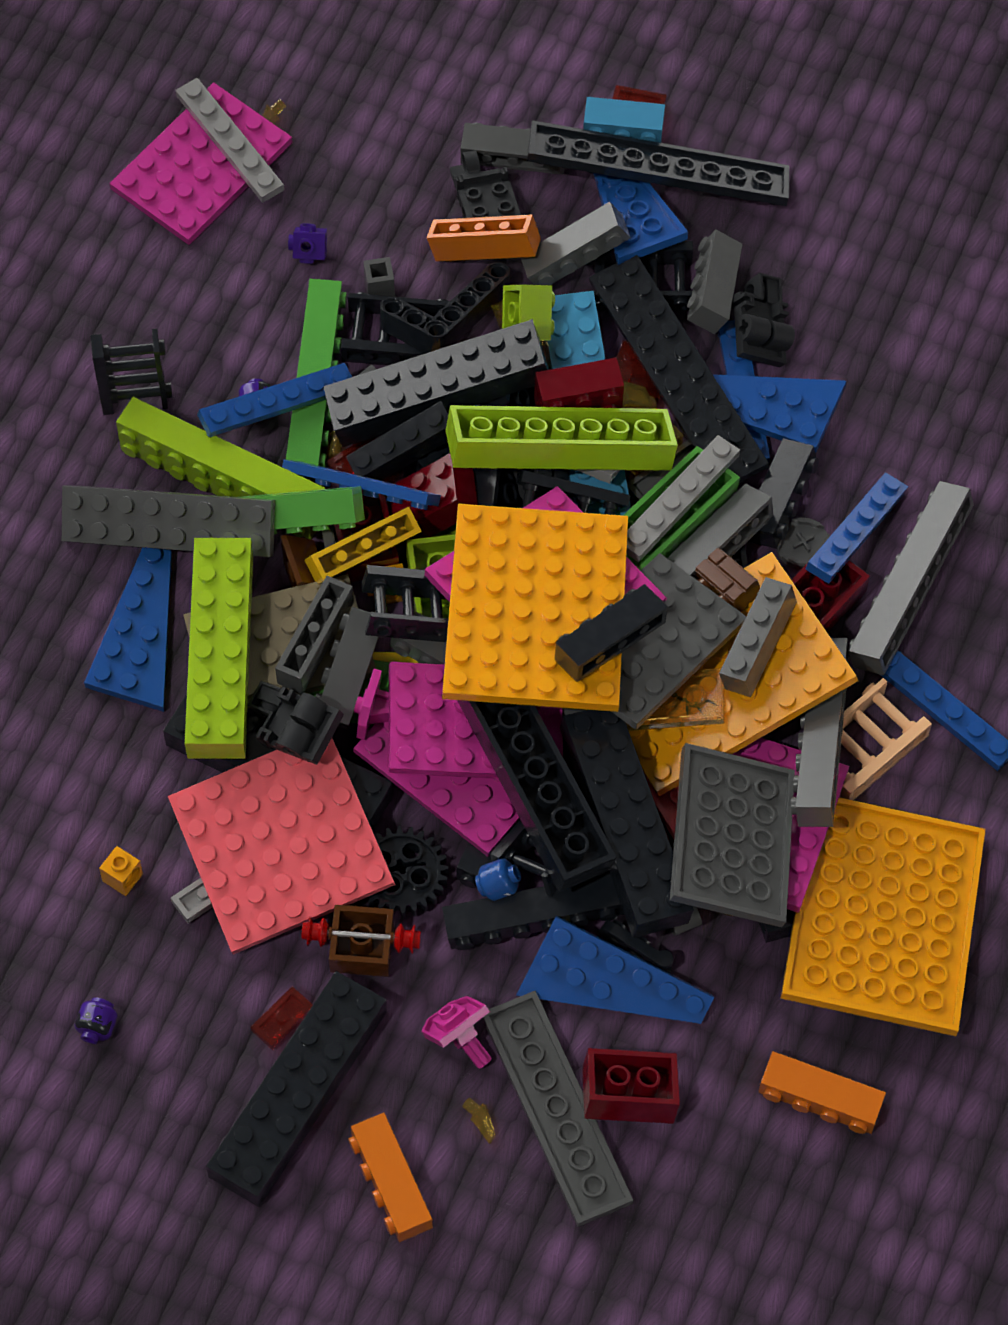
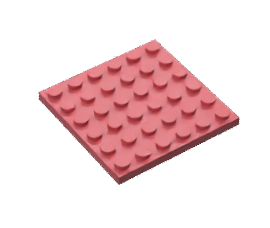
[168,738,395,955]

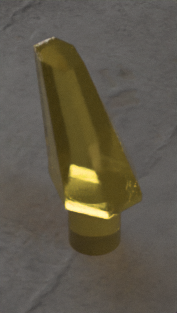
[262,99,287,124]
[462,1098,496,1144]

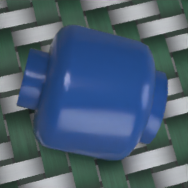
[475,859,521,901]

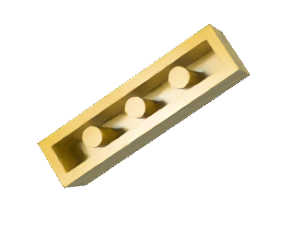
[304,507,422,584]

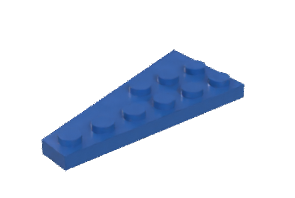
[593,173,688,265]
[713,374,846,453]
[84,547,172,712]
[516,916,714,1024]

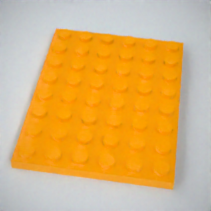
[442,504,628,712]
[625,552,858,796]
[780,798,985,1036]

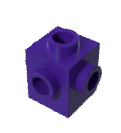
[288,223,327,263]

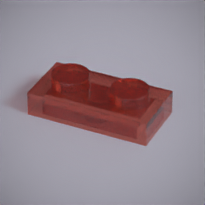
[251,986,313,1050]

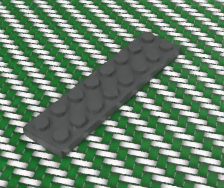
[61,485,275,557]
[482,991,633,1227]

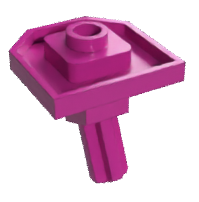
[354,668,389,740]
[421,996,491,1069]

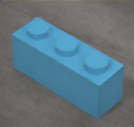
[583,97,665,143]

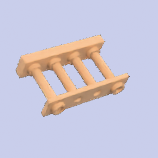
[840,678,932,800]

